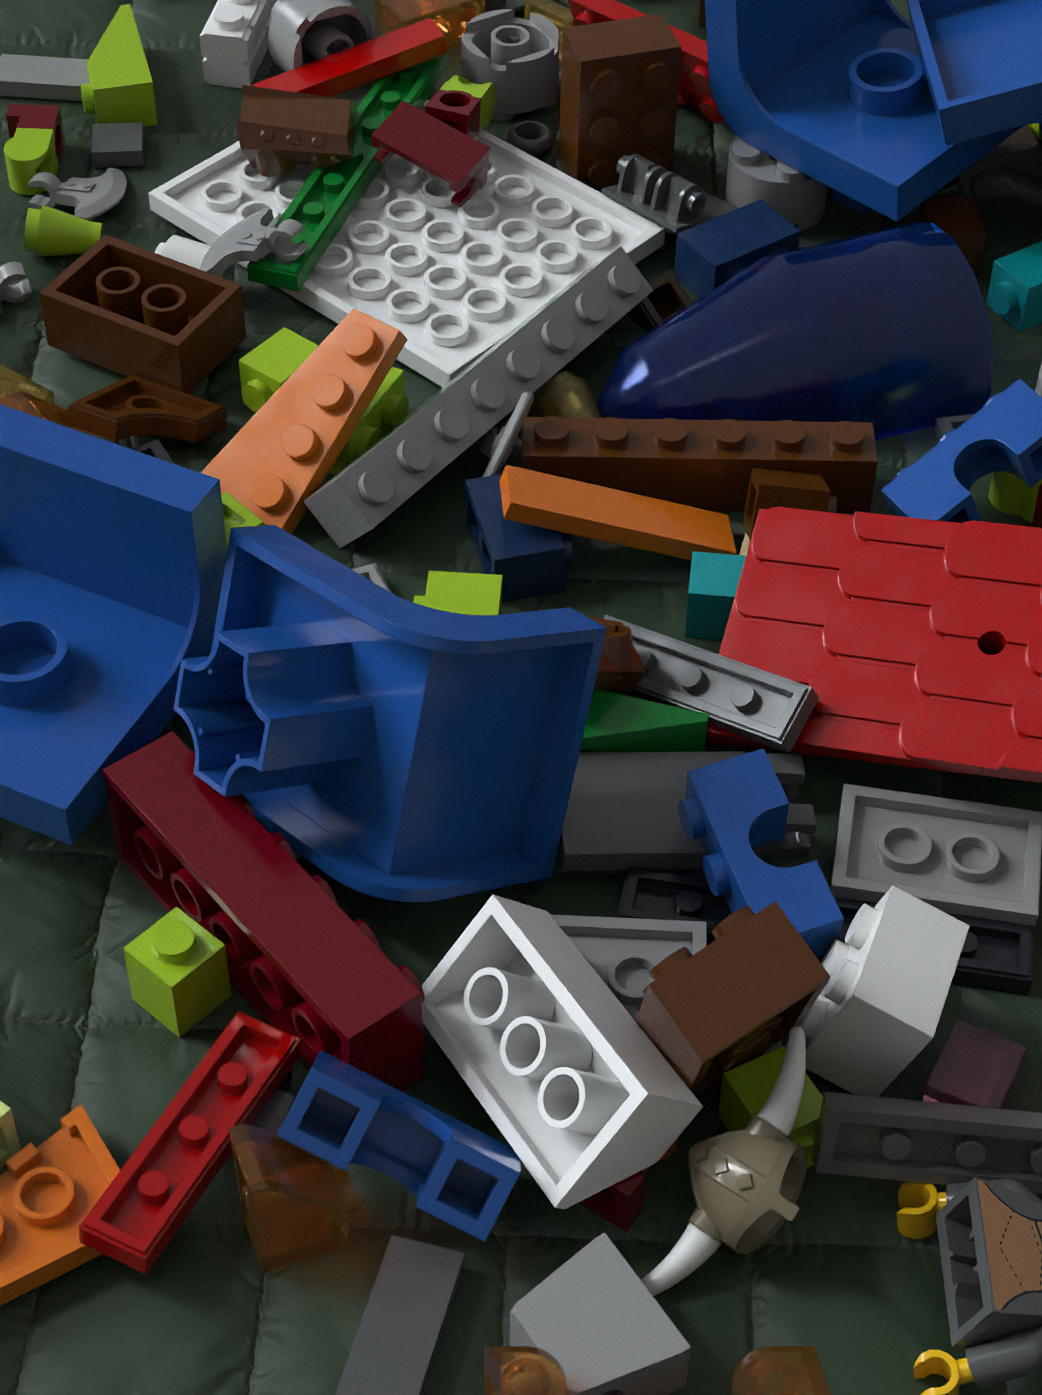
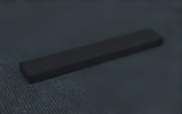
[617,867,1035,995]

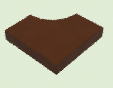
[67,375,227,443]

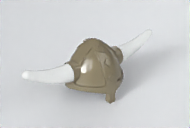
[641,1026,807,1296]

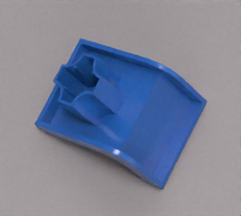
[705,0,1024,221]
[906,0,1042,146]
[0,404,227,846]
[173,525,607,902]

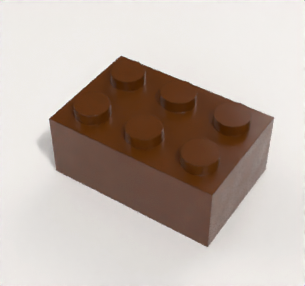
[559,14,681,191]
[40,235,246,394]
[636,901,830,1098]

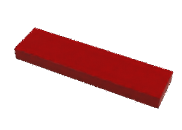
[250,18,448,97]
[78,1011,301,1274]

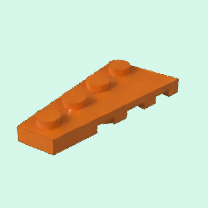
[201,308,408,535]
[0,1104,120,1306]

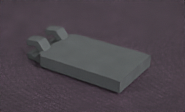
[559,751,817,871]

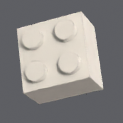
[799,885,970,1097]

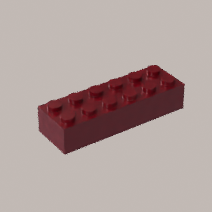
[103,731,426,1092]

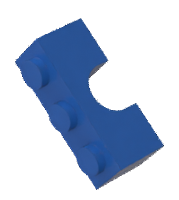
[881,378,1042,523]
[678,748,844,958]
[277,1050,521,1242]

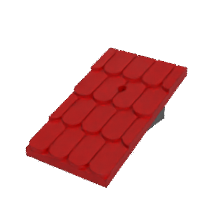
[707,507,1042,783]

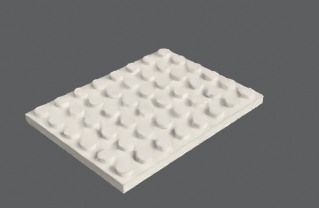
[148,80,665,387]

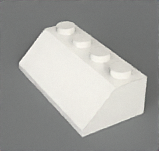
[421,894,703,1209]

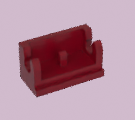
[371,101,490,207]

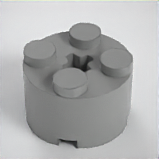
[268,0,380,73]
[461,9,559,122]
[725,135,829,231]

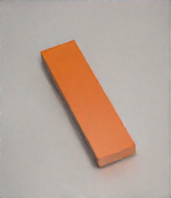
[499,465,737,561]

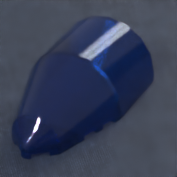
[595,222,994,441]

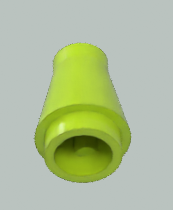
[24,204,103,257]

